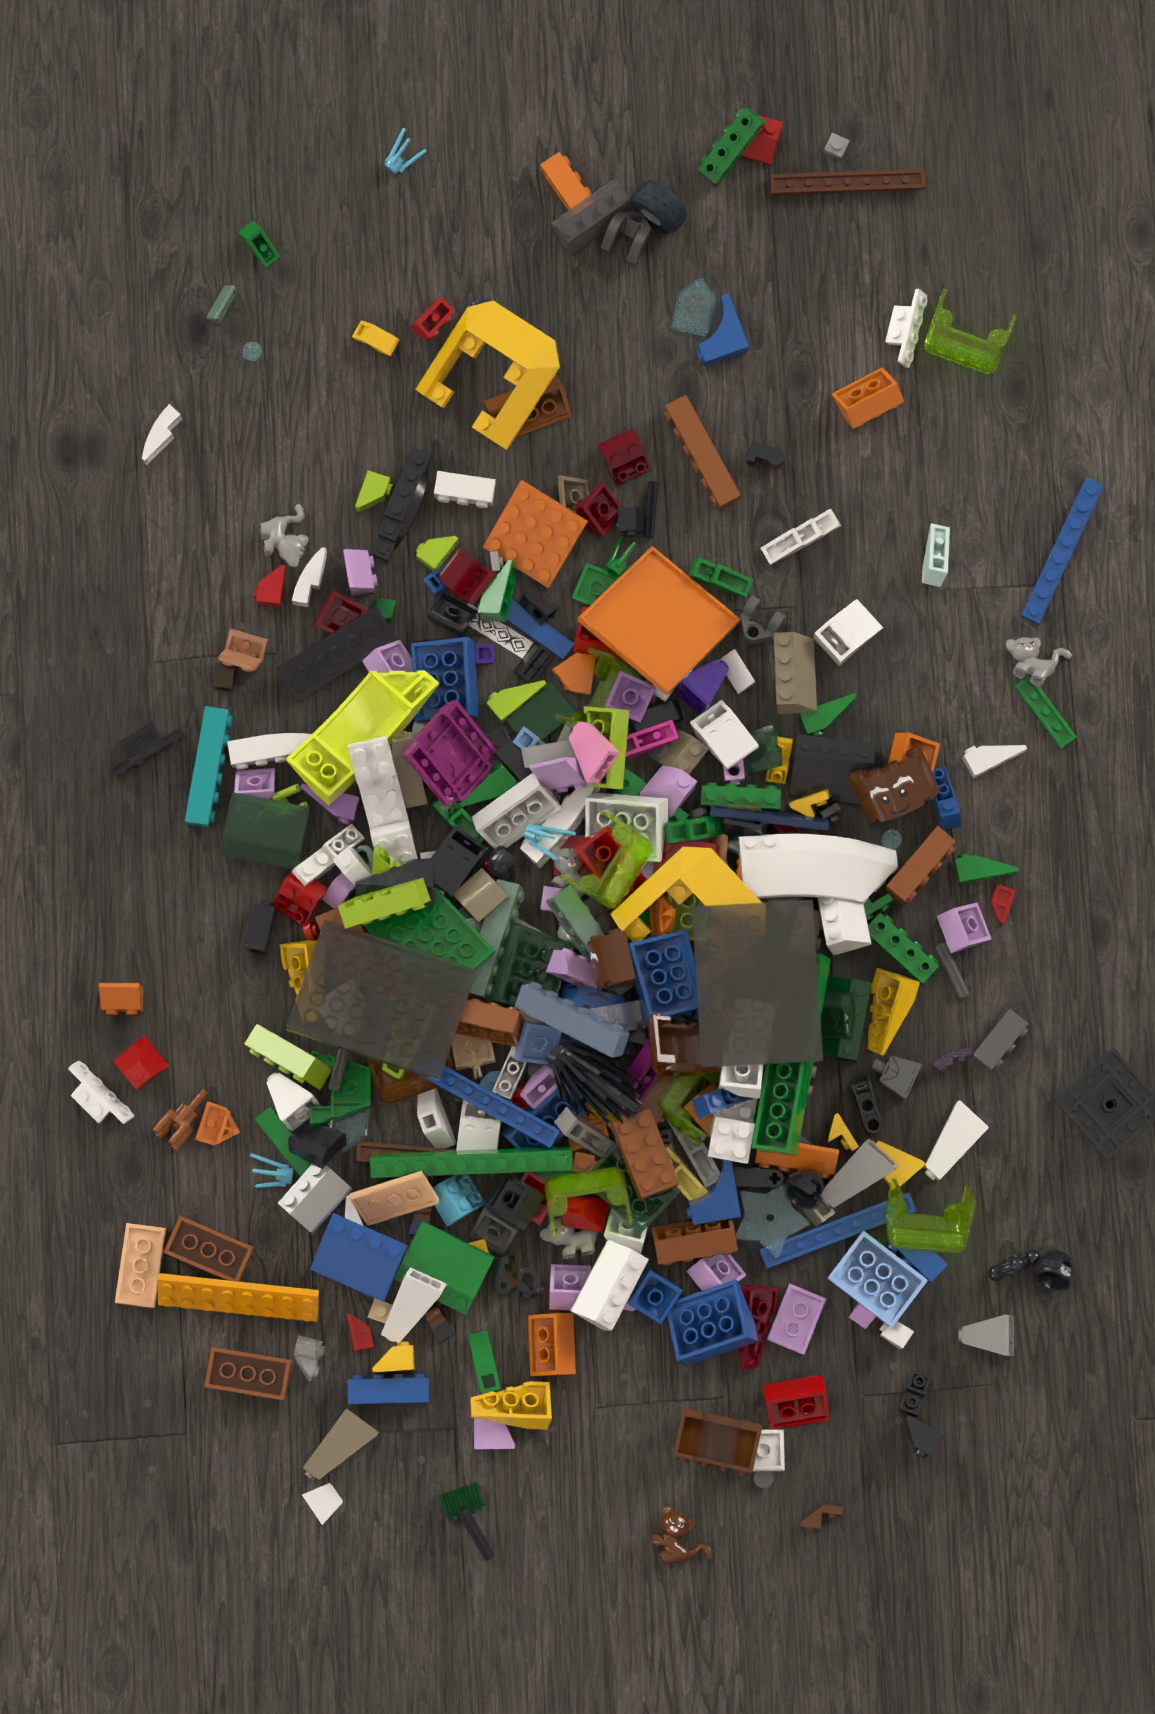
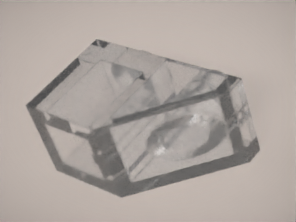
[293,1335,325,1381]

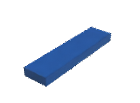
[507,599,574,660]

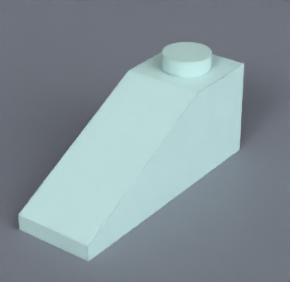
[922,523,950,587]

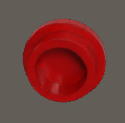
[303,921,319,940]

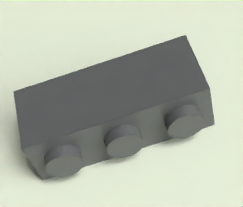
[971,1009,1029,1071]

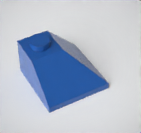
[628,1266,683,1324]

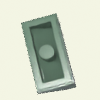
[206,285,237,325]

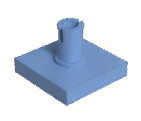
[514,1021,562,1065]

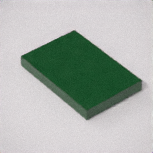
[506,682,576,741]

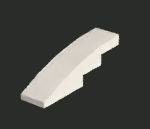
[761,509,841,565]

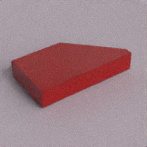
[990,884,1016,925]
[347,1314,374,1351]

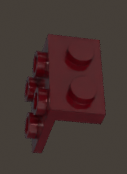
[438,549,497,606]

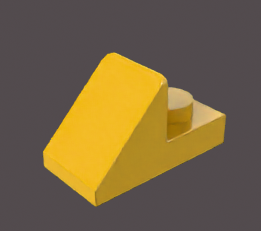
[789,789,831,817]
[827,1113,859,1152]

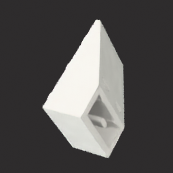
[813,599,883,666]
[690,700,759,769]
[456,1100,502,1151]

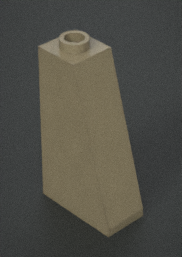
[391,731,428,808]
[303,1408,380,1480]

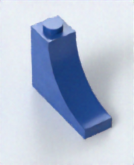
[696,293,749,367]
[686,1159,741,1225]

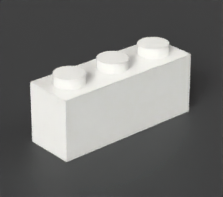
[434,471,496,508]

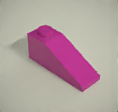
[625,720,679,761]

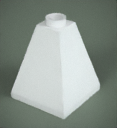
[266,1073,321,1132]

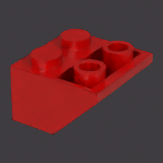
[273,870,328,926]

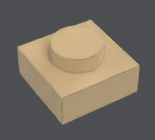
[368,1298,393,1323]

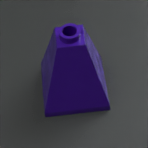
[673,660,729,716]

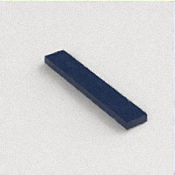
[709,804,829,830]

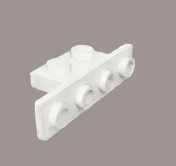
[885,289,927,368]
[68,1061,134,1124]

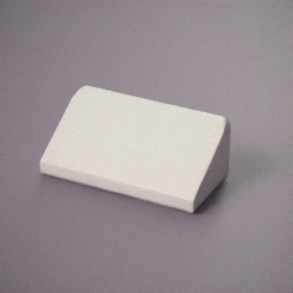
[719,649,755,694]

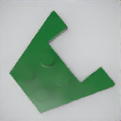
[310,1051,371,1126]

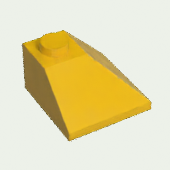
[373,1342,415,1373]

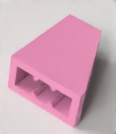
[569,722,620,784]

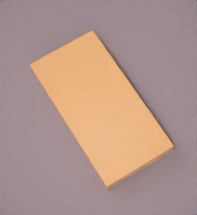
[349,1171,439,1226]
[115,1223,167,1308]

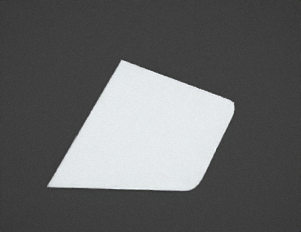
[302,1483,343,1525]

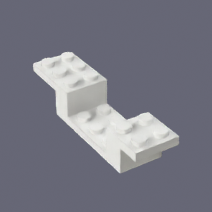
[347,736,418,865]
[708,997,776,1164]

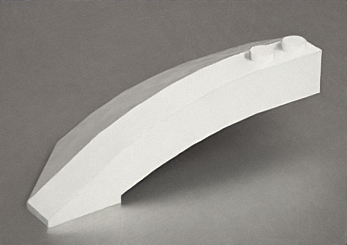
[739,834,898,904]

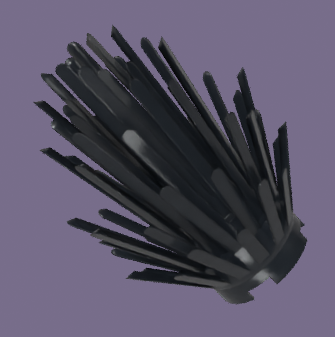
[546,1035,646,1125]

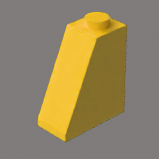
[872,1141,925,1191]

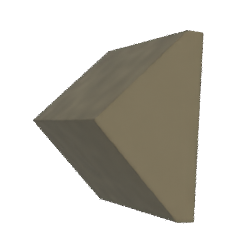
[558,475,589,514]

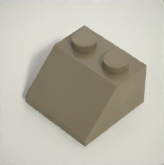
[656,728,709,776]

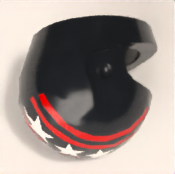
[485,845,525,880]

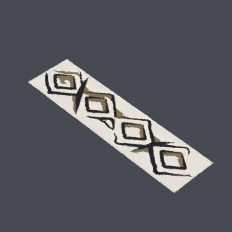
[467,603,533,658]

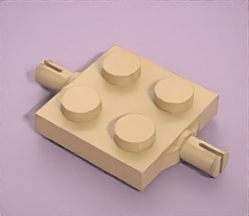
[449,1032,496,1079]

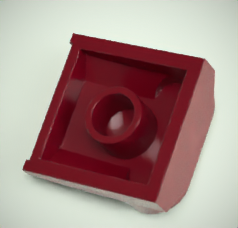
[576,481,622,537]
[315,590,368,633]

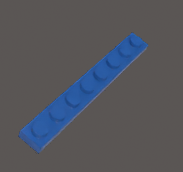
[1021,477,1104,625]
[412,1053,561,1149]
[759,1193,916,1269]

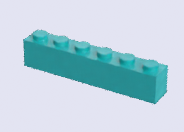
[185,706,233,828]

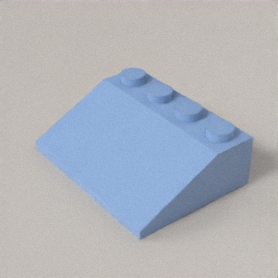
[827,1231,928,1328]

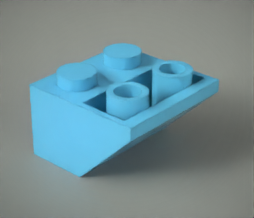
[433,1174,486,1227]

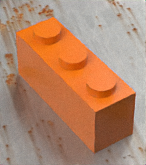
[540,152,592,211]

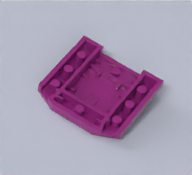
[403,700,497,805]

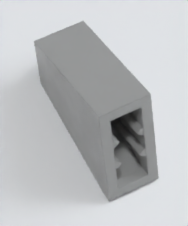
[521,740,576,768]

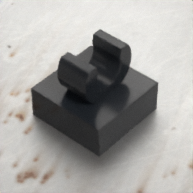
[817,801,841,824]

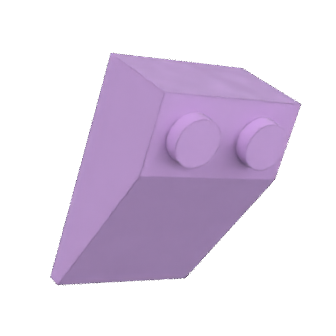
[529,757,588,793]

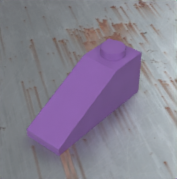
[301,784,360,824]

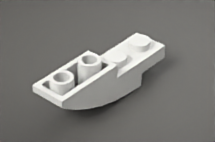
[292,824,364,886]

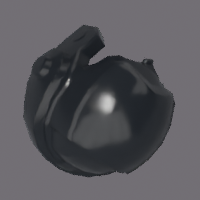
[784,1169,824,1209]
[1034,1250,1073,1291]

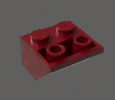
[597,429,651,486]

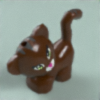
[650,1505,713,1565]

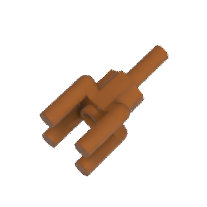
[153,1089,208,1151]

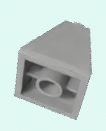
[959,1315,1014,1357]

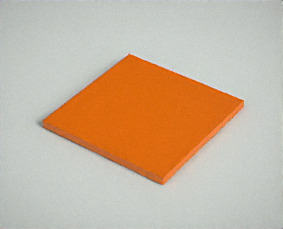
[577,546,741,695]

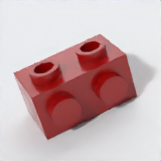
[410,297,455,340]

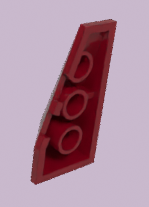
[738,1284,779,1370]

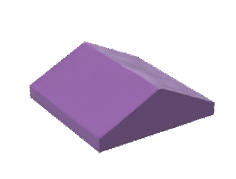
[604,671,656,723]

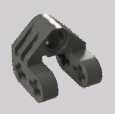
[601,211,651,265]
[740,595,786,645]

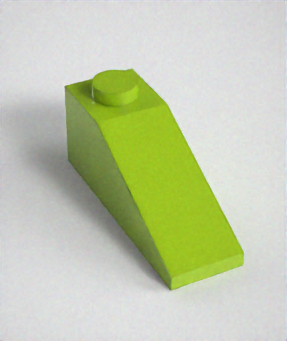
[486,680,547,724]

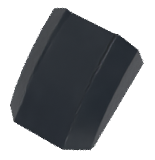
[288,1124,346,1169]

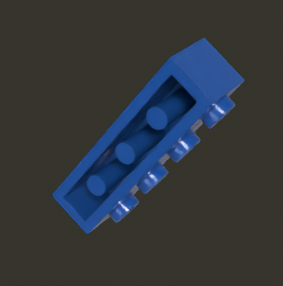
[348,1374,430,1404]

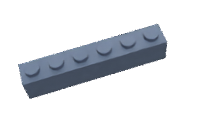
[515,982,630,1058]

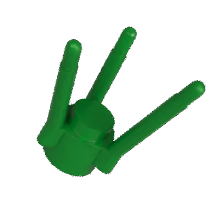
[606,536,636,579]

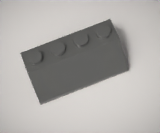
[550,179,633,256]

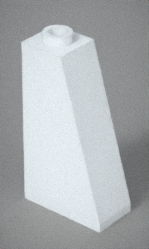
[924,1100,989,1181]
[381,1267,447,1343]

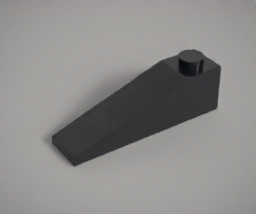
[355,858,436,905]

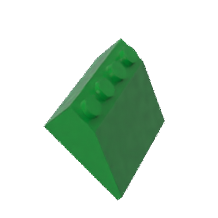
[394,1221,494,1315]

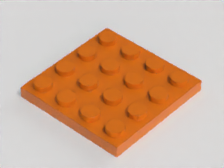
[483,480,588,588]

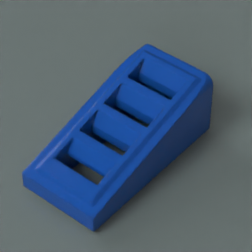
[423,562,449,597]

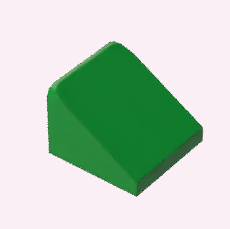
[376,598,396,622]

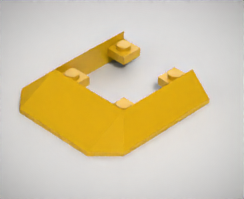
[415,301,560,450]
[611,847,766,990]

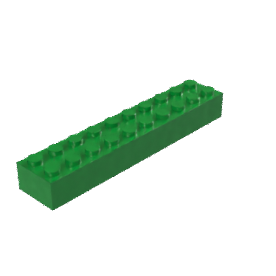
[751,950,831,1157]

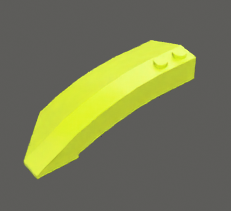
[286,671,439,806]

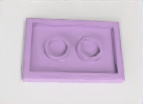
[767,1283,826,1355]

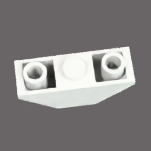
[417,1088,457,1149]

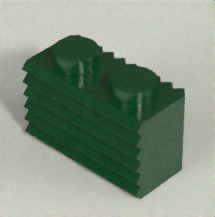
[439,1482,485,1521]

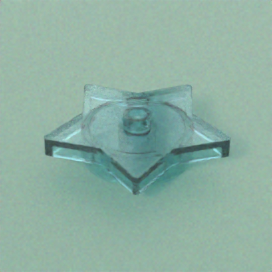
[736,1184,810,1258]

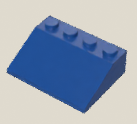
[411,637,479,721]
[628,930,708,1025]
[310,1213,408,1302]
[667,1280,758,1365]

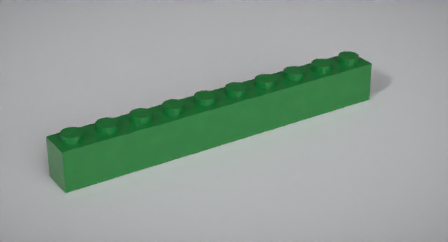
[370,1146,573,1178]

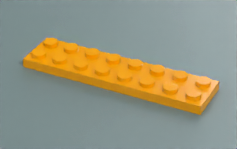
[157,1273,319,1322]

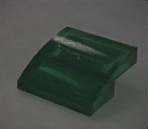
[743,724,782,776]

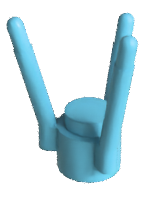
[384,128,426,174]
[524,823,576,861]
[250,1153,293,1188]

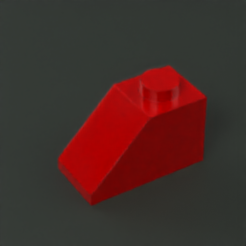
[254,565,287,608]

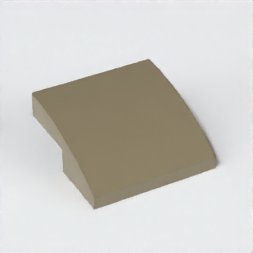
[453,868,508,923]

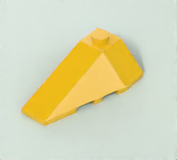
[280,940,326,1022]
[867,968,920,1055]
[470,1381,552,1430]

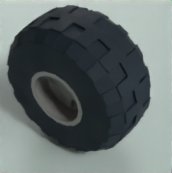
[631,180,687,233]

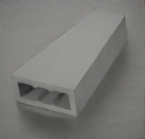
[820,1139,899,1208]

